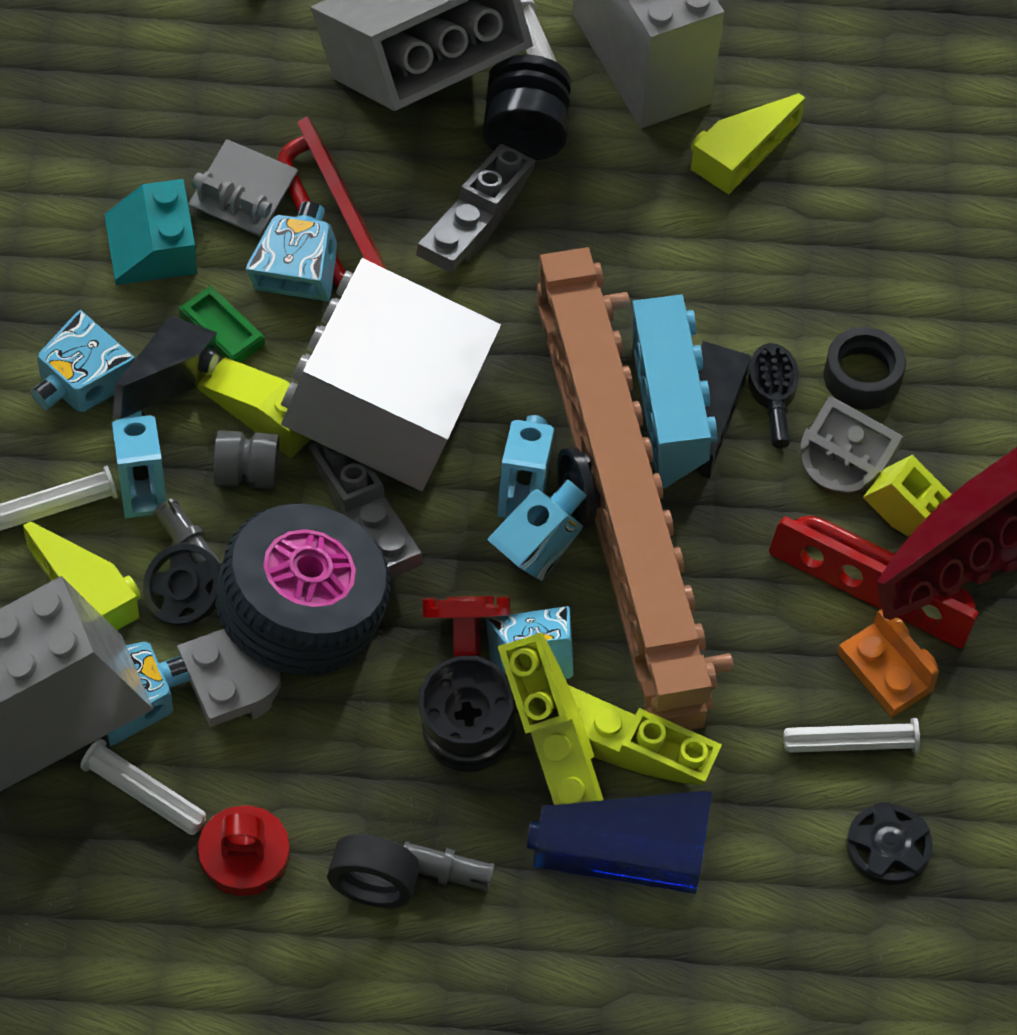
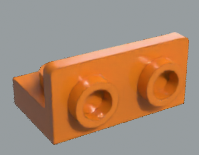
[837,609,939,718]

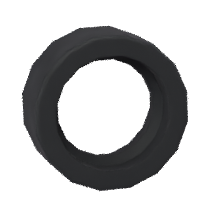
[823,327,906,410]
[327,834,420,908]

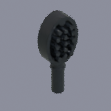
[748,343,799,449]

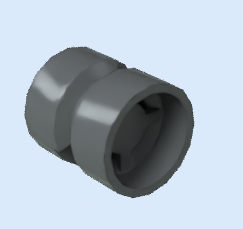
[214,430,280,490]

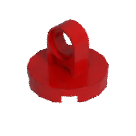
[422,596,510,657]
[198,805,290,896]

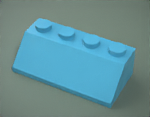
[632,294,718,488]

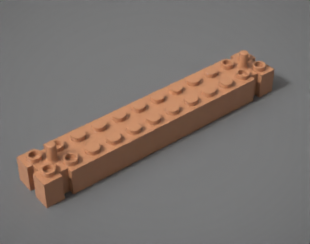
[536,247,734,730]

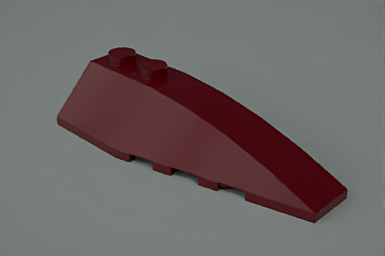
[877,447,1017,620]

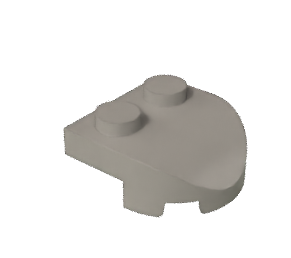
[801,396,904,494]
[177,629,281,727]

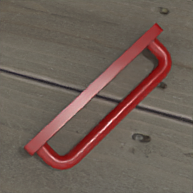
[277,116,388,287]
[769,516,979,649]

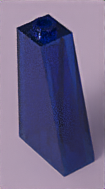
[527,791,712,894]

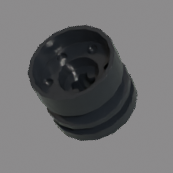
[482,54,572,160]
[419,656,516,772]

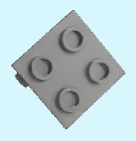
[188,139,298,237]

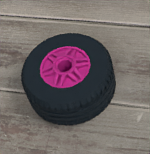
[215,504,391,675]

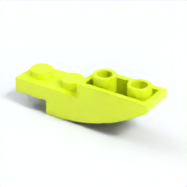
[498,632,605,818]
[568,685,722,785]

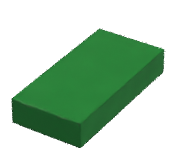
[179,285,265,363]

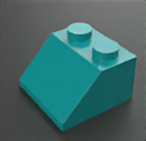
[104,179,198,285]

